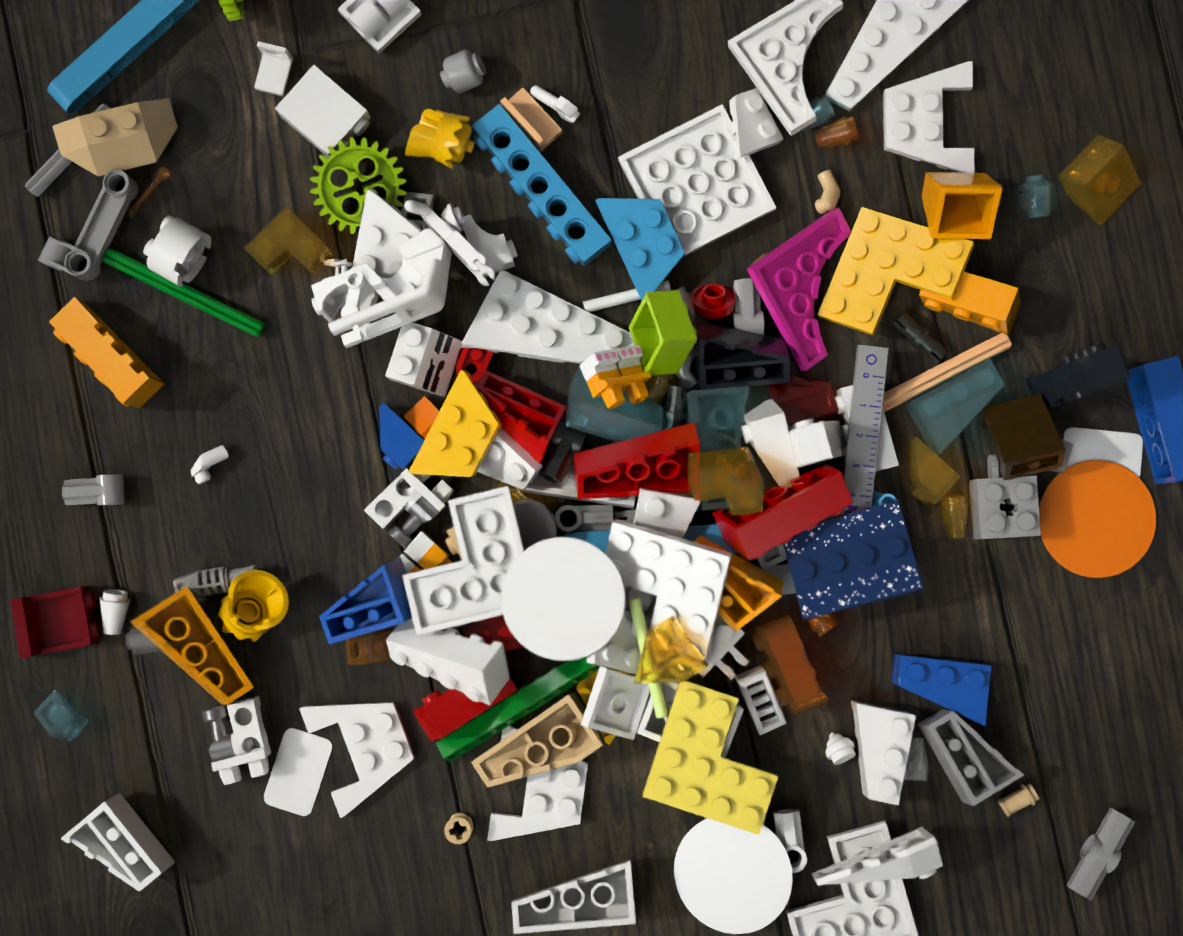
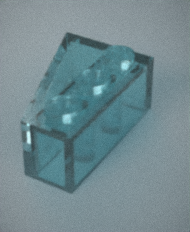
[905,359,1005,456]
[565,361,663,442]

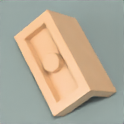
[500,88,562,152]

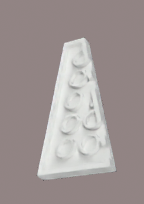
[824,0,968,111]

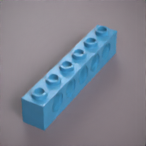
[472,104,611,267]

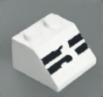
[385,322,462,397]

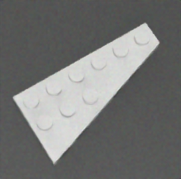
[461,269,644,372]

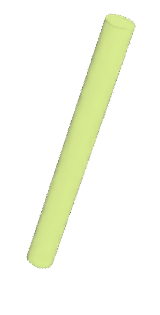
[628,597,668,718]

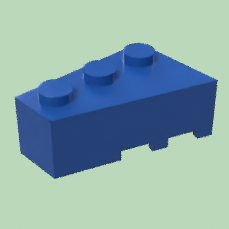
[319,556,412,644]
[892,653,991,726]

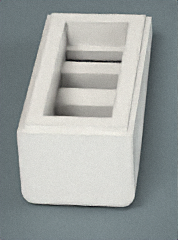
[735,666,787,735]

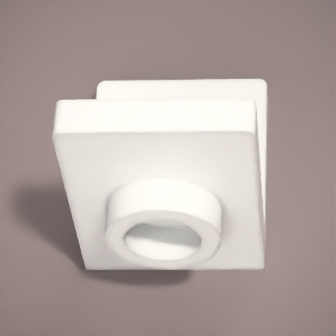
[254,41,293,96]

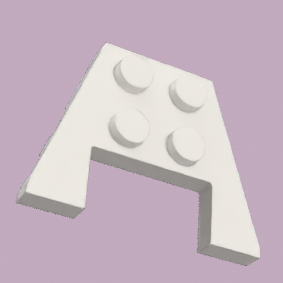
[883,61,974,173]
[587,595,657,675]
[299,702,415,818]
[487,725,588,841]

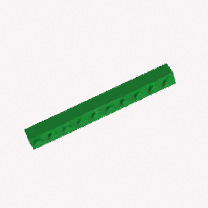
[436,656,600,762]

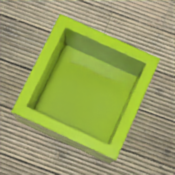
[629,290,697,376]

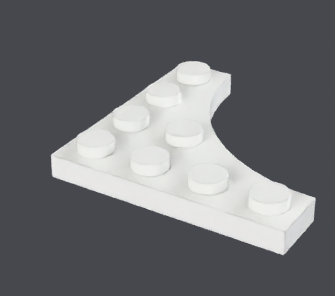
[728,0,843,136]

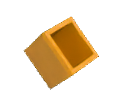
[922,172,1002,239]

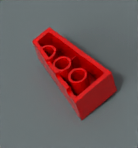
[712,464,853,561]

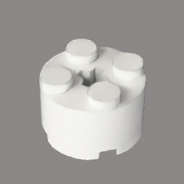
[143,215,211,287]

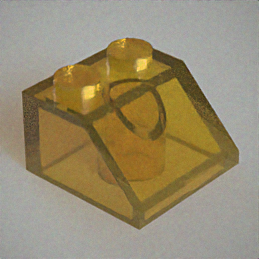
[1058,135,1141,225]

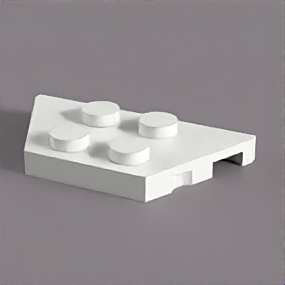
[352,188,422,295]

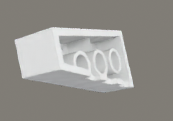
[386,618,510,706]

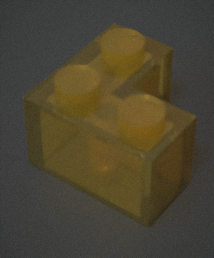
[244,206,334,275]
[688,447,764,515]

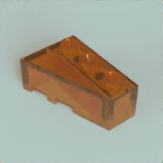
[751,613,828,715]

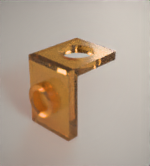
[346,631,393,665]

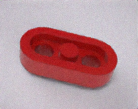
[456,347,494,384]

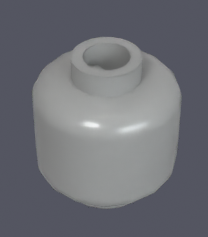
[440,49,486,93]

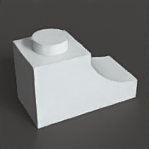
[462,214,518,278]

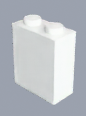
[275,65,371,157]

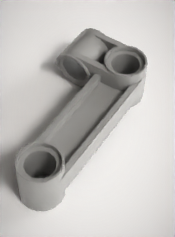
[38,169,139,281]

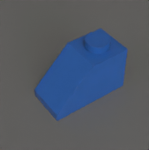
[379,403,424,470]

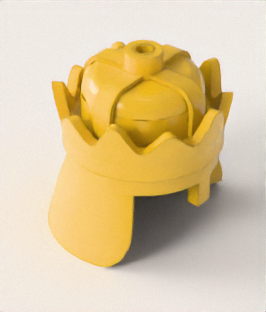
[405,109,475,169]
[218,570,289,642]

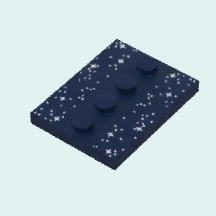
[783,501,924,621]

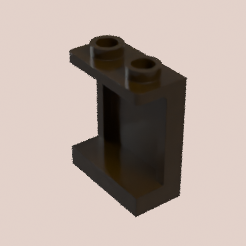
[981,394,1066,481]

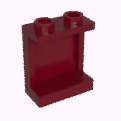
[10,585,102,659]

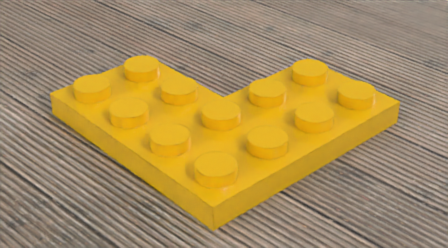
[818,207,974,336]

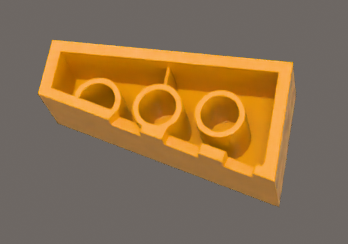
[49,297,164,409]

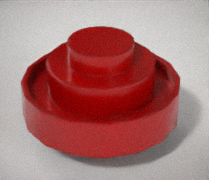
[692,284,736,320]

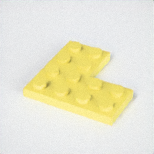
[642,679,778,835]

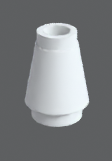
[99,589,130,635]

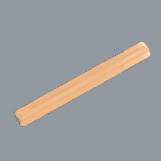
[882,333,1012,412]

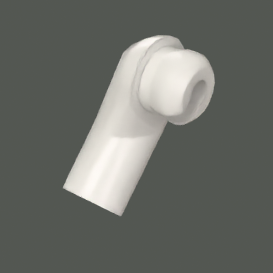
[191,445,229,484]

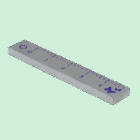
[839,345,889,516]

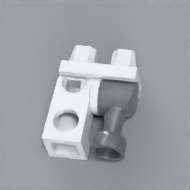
[364,468,454,549]
[201,695,271,785]

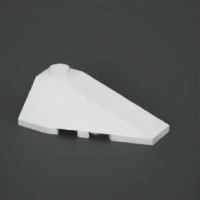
[741,399,800,487]
[812,827,943,885]

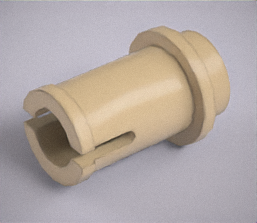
[998,783,1039,817]

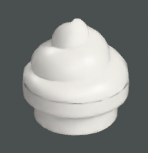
[825,732,856,765]

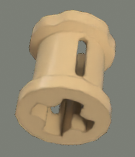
[445,812,473,844]

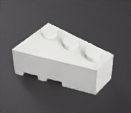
[851,700,916,805]

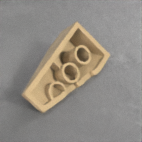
[471,693,603,788]

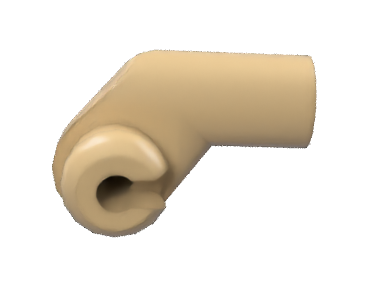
[815,169,840,214]

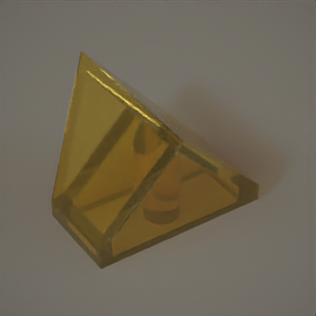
[634,615,708,683]

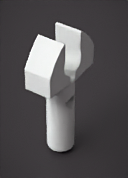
[530,85,580,123]

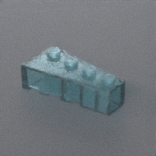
[685,386,749,512]

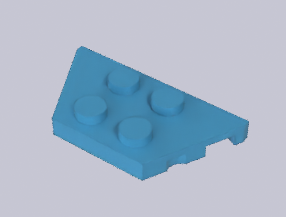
[595,198,685,301]

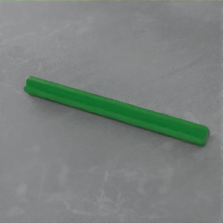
[102,248,264,337]

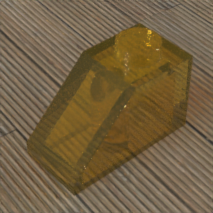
[907,437,961,504]

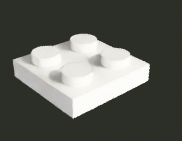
[581,666,650,740]

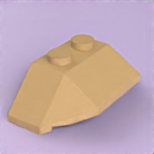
[52,98,178,177]

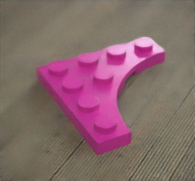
[747,208,852,371]

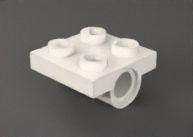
[338,0,422,54]

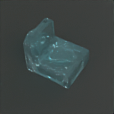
[33,691,88,742]

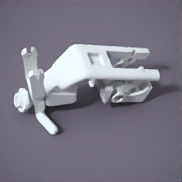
[311,200,496,348]

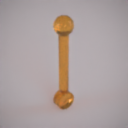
[126,167,170,218]

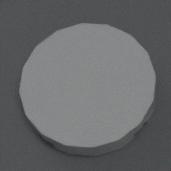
[513,500,558,551]

